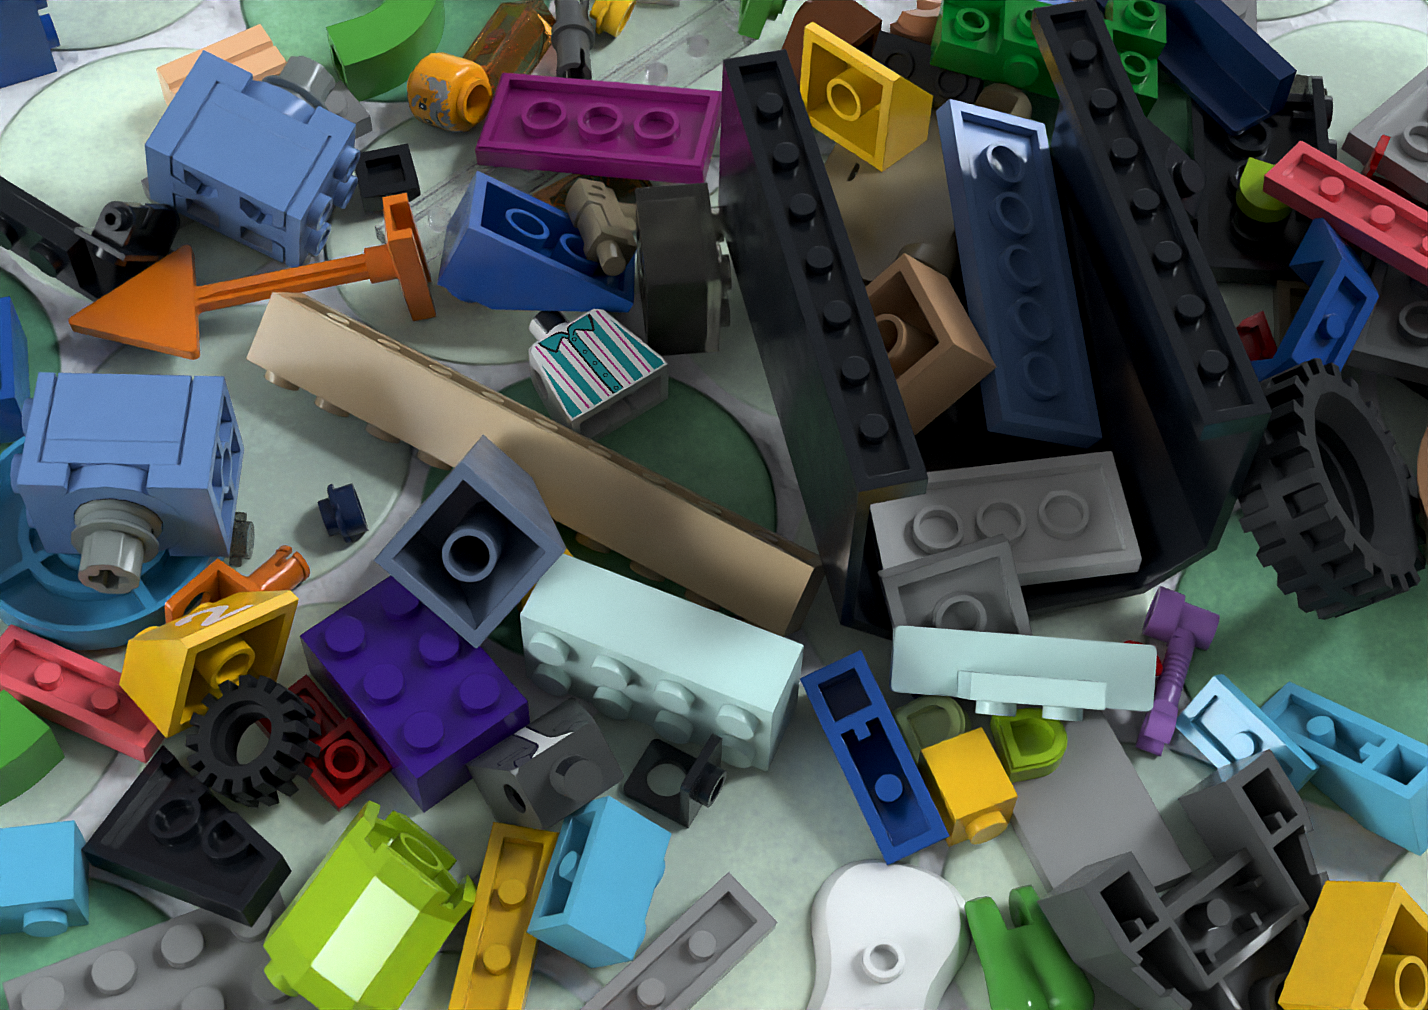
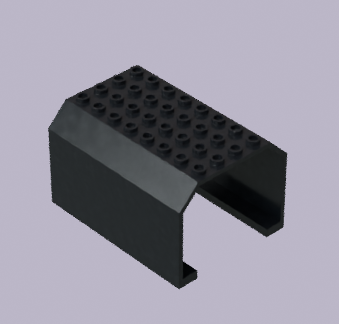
[718,0,1272,641]

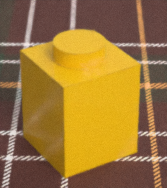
[917,727,1018,847]

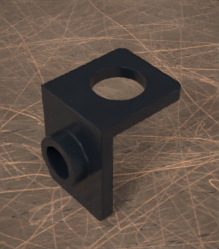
[623,733,727,828]

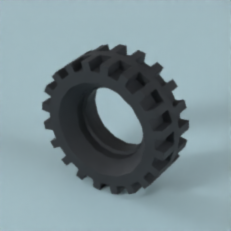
[1238,358,1426,620]

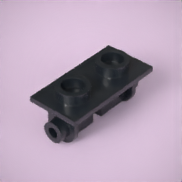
[871,30,984,108]
[74,201,180,266]

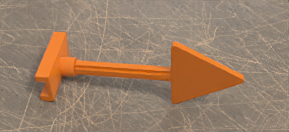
[68,193,436,360]

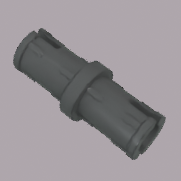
[551,0,595,80]

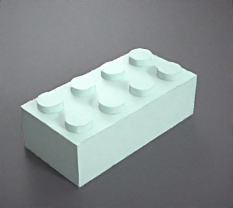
[520,554,804,772]

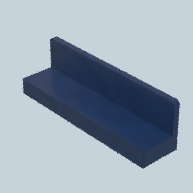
[1095,0,1297,137]

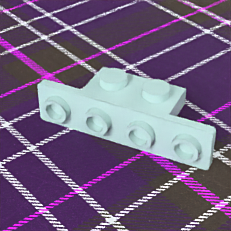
[889,625,1157,721]

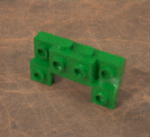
[930,0,1166,118]

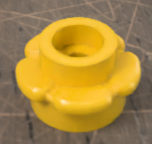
[589,0,637,38]

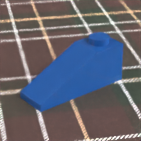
[800,650,950,866]

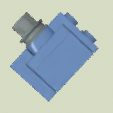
[145,50,361,268]
[10,372,244,594]

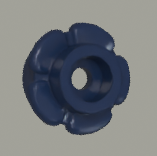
[318,483,368,544]

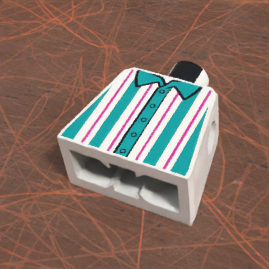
[528,309,668,442]

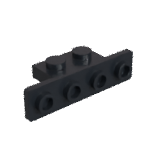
[0,176,149,302]

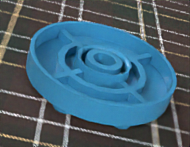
[0,436,225,650]

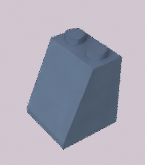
[374,434,566,649]

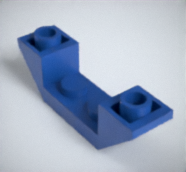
[1250,217,1379,382]

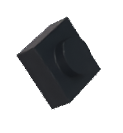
[354,143,422,213]

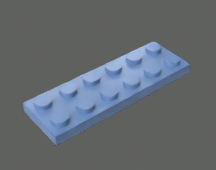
[936,99,1103,449]

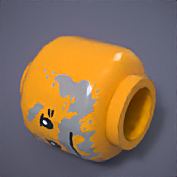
[407,52,493,133]

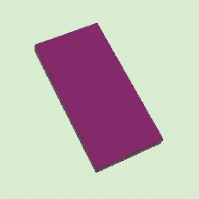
[475,73,722,185]

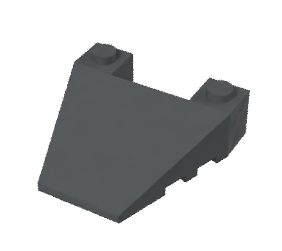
[1037,749,1330,1010]

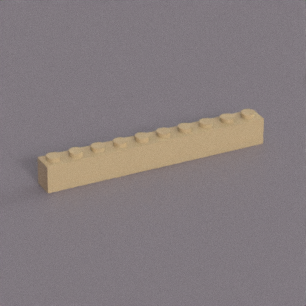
[246,292,825,637]

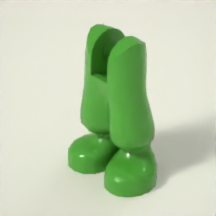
[964,885,1095,1010]

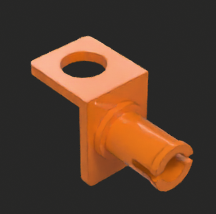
[164,545,310,624]

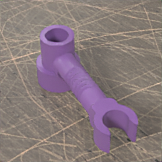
[1136,586,1220,757]

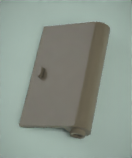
[824,83,1032,287]

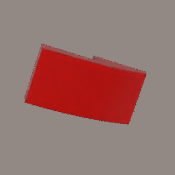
[254,674,393,812]

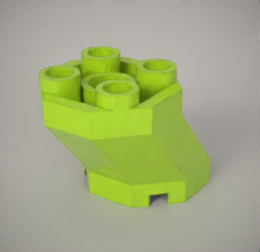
[263,801,477,1010]

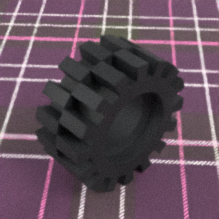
[185,674,322,808]

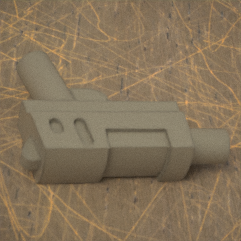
[565,178,655,276]

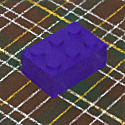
[300,575,530,813]

